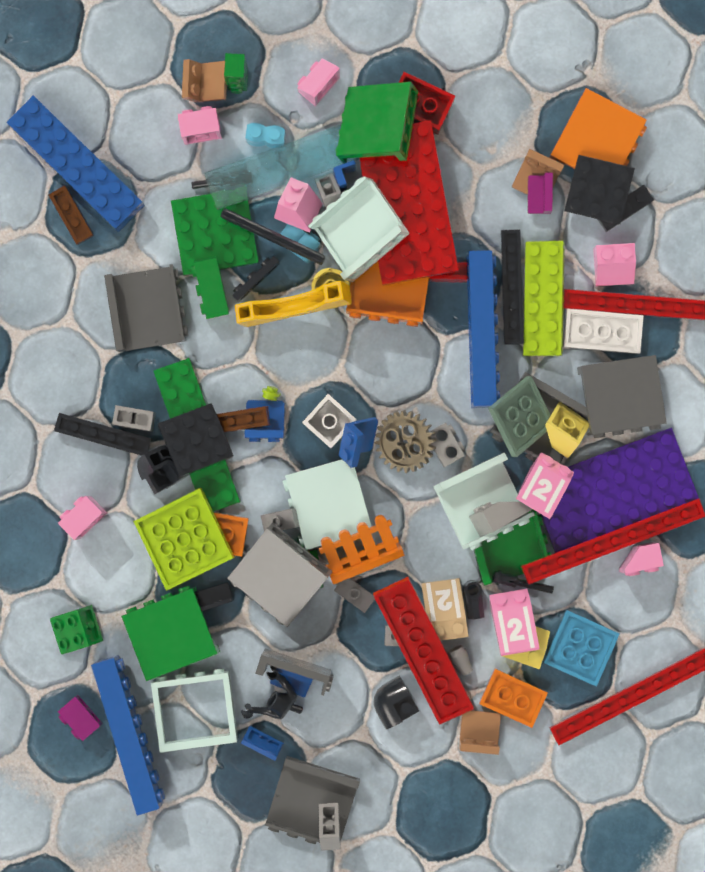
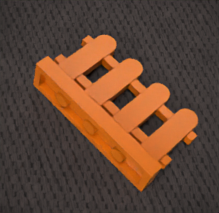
[319,515,405,585]

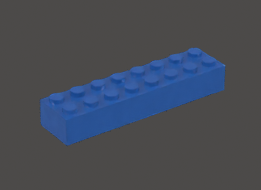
[6,95,145,232]
[466,250,500,408]
[91,655,165,816]

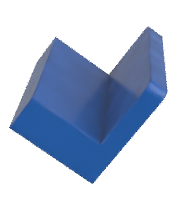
[333,160,356,192]
[270,668,313,697]

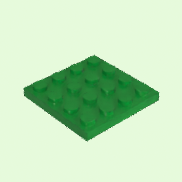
[171,188,259,276]

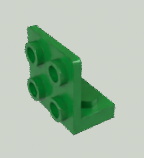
[50,605,103,655]

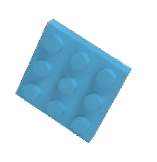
[543,610,620,687]

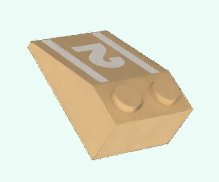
[421,578,468,641]

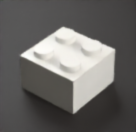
[302,394,357,449]

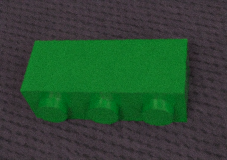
[224,53,248,94]
[191,256,229,319]

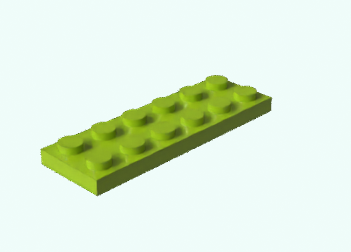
[523,241,565,356]

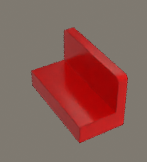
[428,262,468,282]

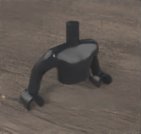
[241,666,303,719]

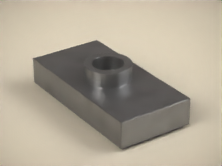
[261,508,299,531]
[334,578,375,613]

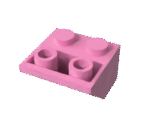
[619,542,664,576]

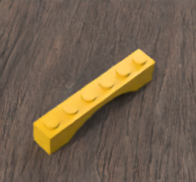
[235,281,352,327]

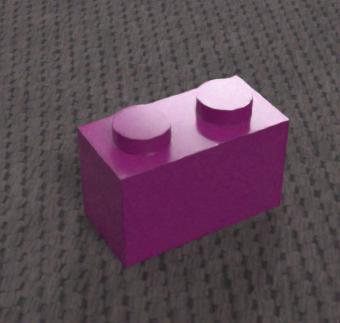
[58,695,103,741]

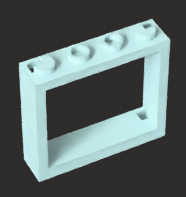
[151,669,238,752]

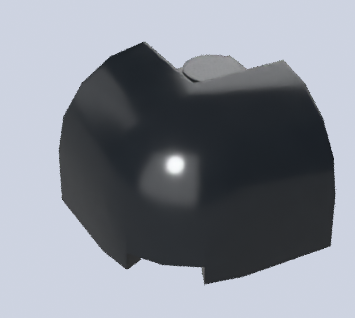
[137,445,190,494]
[373,675,419,729]

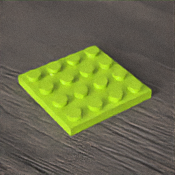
[133,488,235,591]

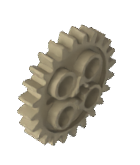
[374,410,436,473]

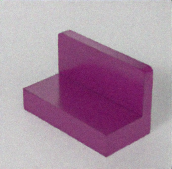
[527,173,553,214]

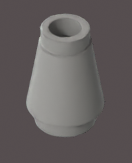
[448,645,473,675]

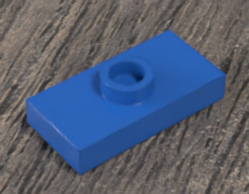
[241,726,284,761]

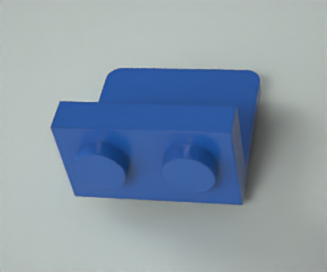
[245,400,285,442]
[339,417,378,468]

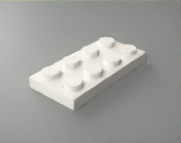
[563,309,643,354]

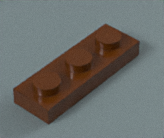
[48,185,94,245]
[217,406,271,433]

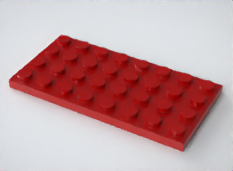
[359,120,459,286]

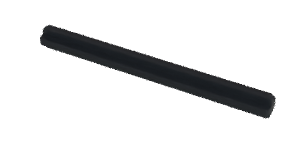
[220,208,325,265]

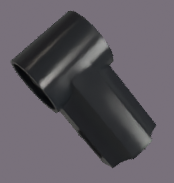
[463,580,485,620]

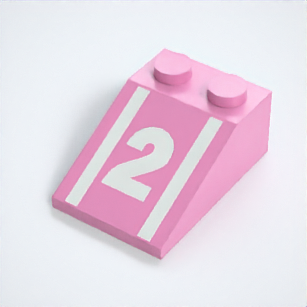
[516,453,574,519]
[489,589,540,656]

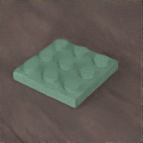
[488,376,551,457]

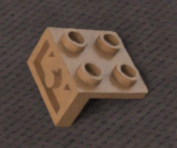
[182,59,227,103]
[512,149,564,195]
[459,710,501,755]

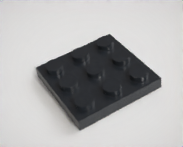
[564,155,635,224]
[158,403,234,478]

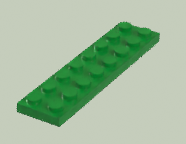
[153,358,240,512]

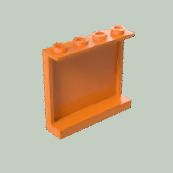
[549,88,647,169]
[346,261,429,327]

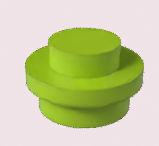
[262,386,281,401]

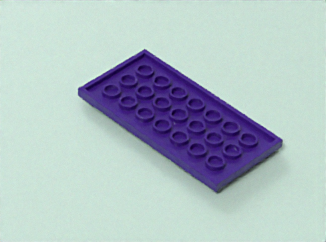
[540,427,699,553]

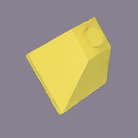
[545,402,589,458]

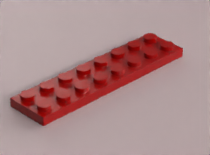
[373,577,474,725]

